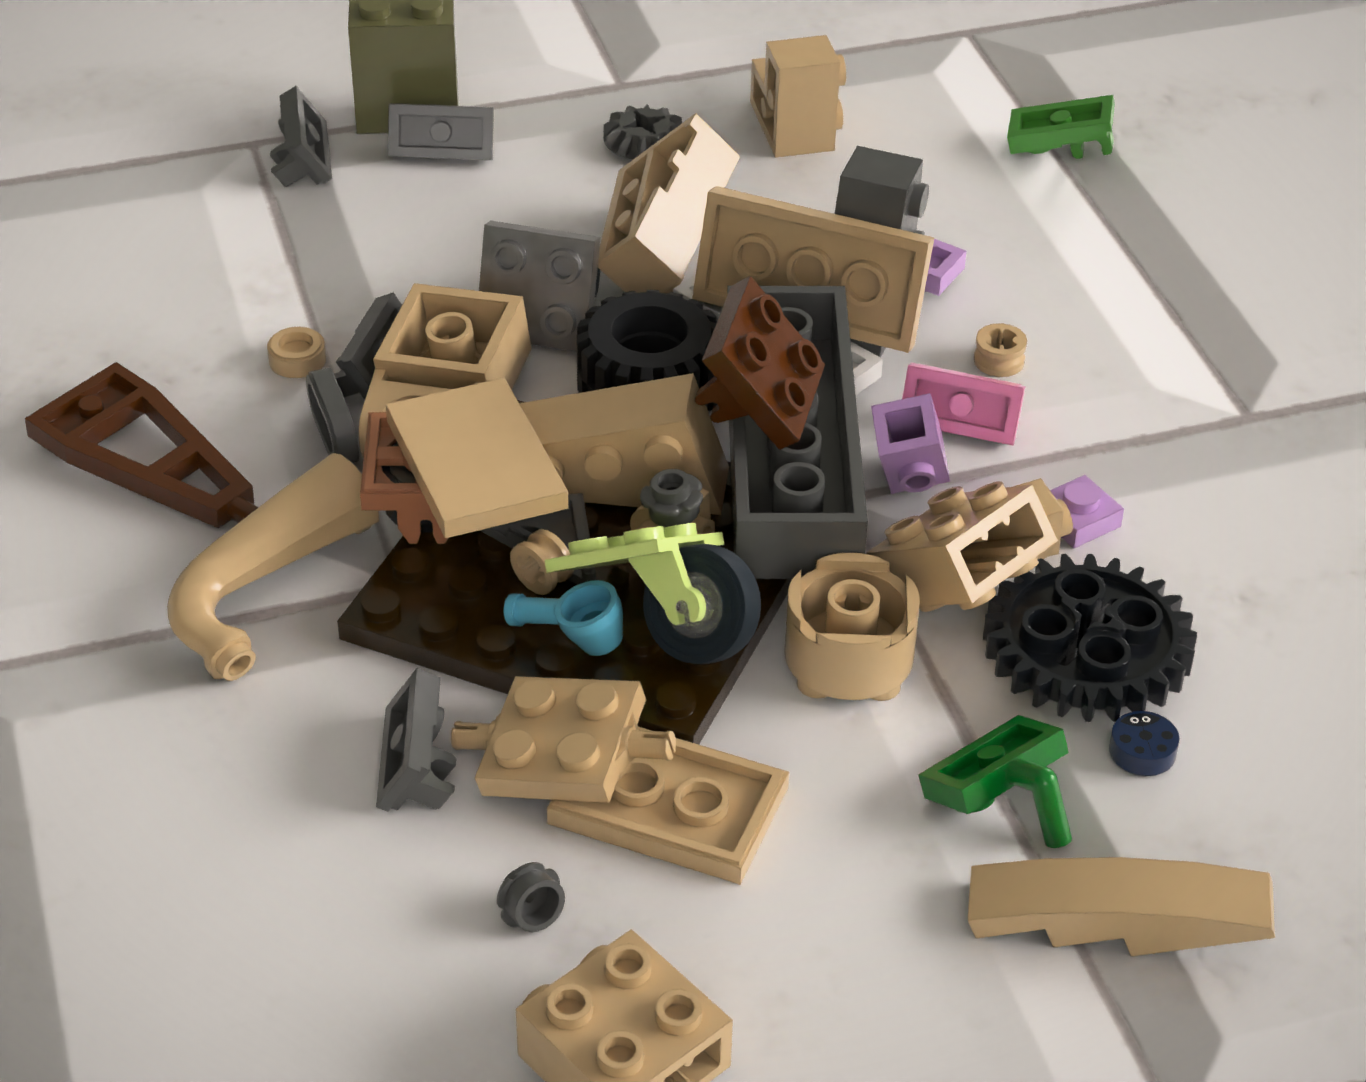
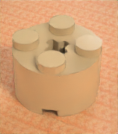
[785,553,920,701]

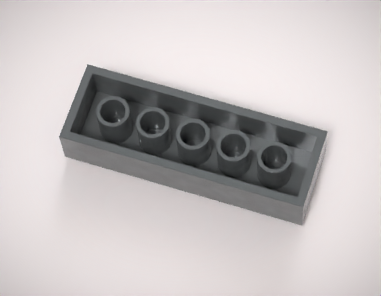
[727,286,868,579]

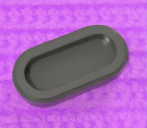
[306,367,359,463]

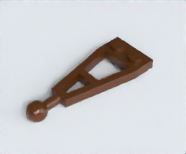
[25,362,259,528]

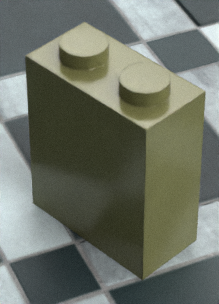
[348,0,459,134]

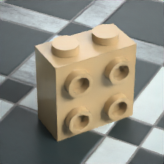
[866,481,1058,612]
[516,929,733,1082]

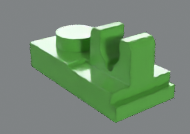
[1007,95,1115,159]

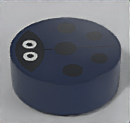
[1109,711,1180,776]

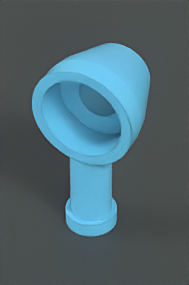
[504,580,623,656]

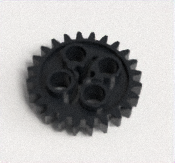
[983,554,1197,722]

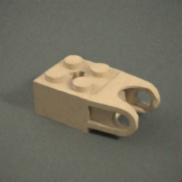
[359,283,532,458]

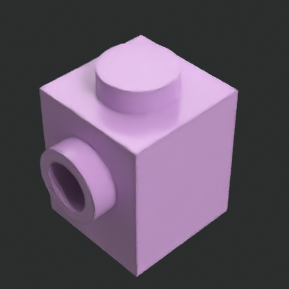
[871,393,950,494]

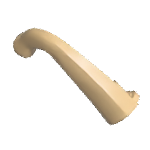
[167,453,379,681]

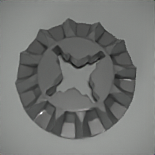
[603,104,682,160]

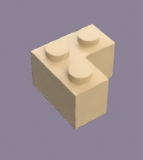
[750,35,846,158]

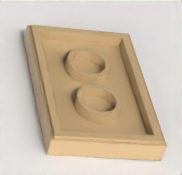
[386,377,568,538]
[547,727,789,885]

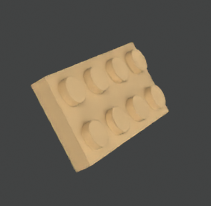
[692,186,934,353]

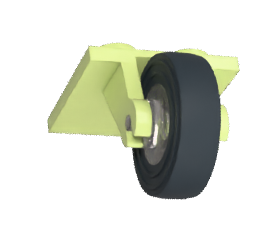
[545,523,761,664]

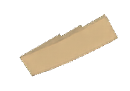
[968,857,1275,956]

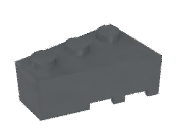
[835,146,929,358]

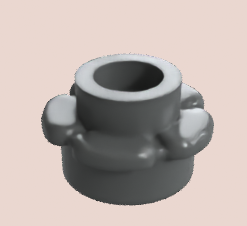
[640,469,703,527]
[496,862,565,932]

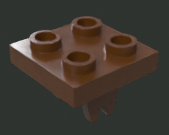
[695,276,825,450]

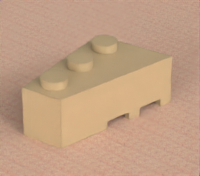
[519,373,729,515]

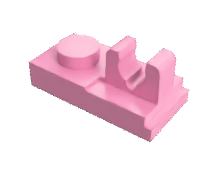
[902,363,1026,446]

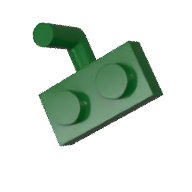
[918,715,1072,848]

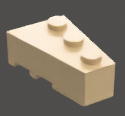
[598,113,740,294]

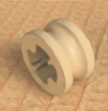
[974,323,1027,377]
[510,529,574,595]

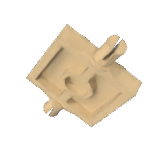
[451,676,676,803]

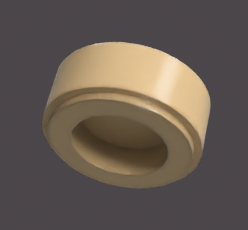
[267,327,326,378]

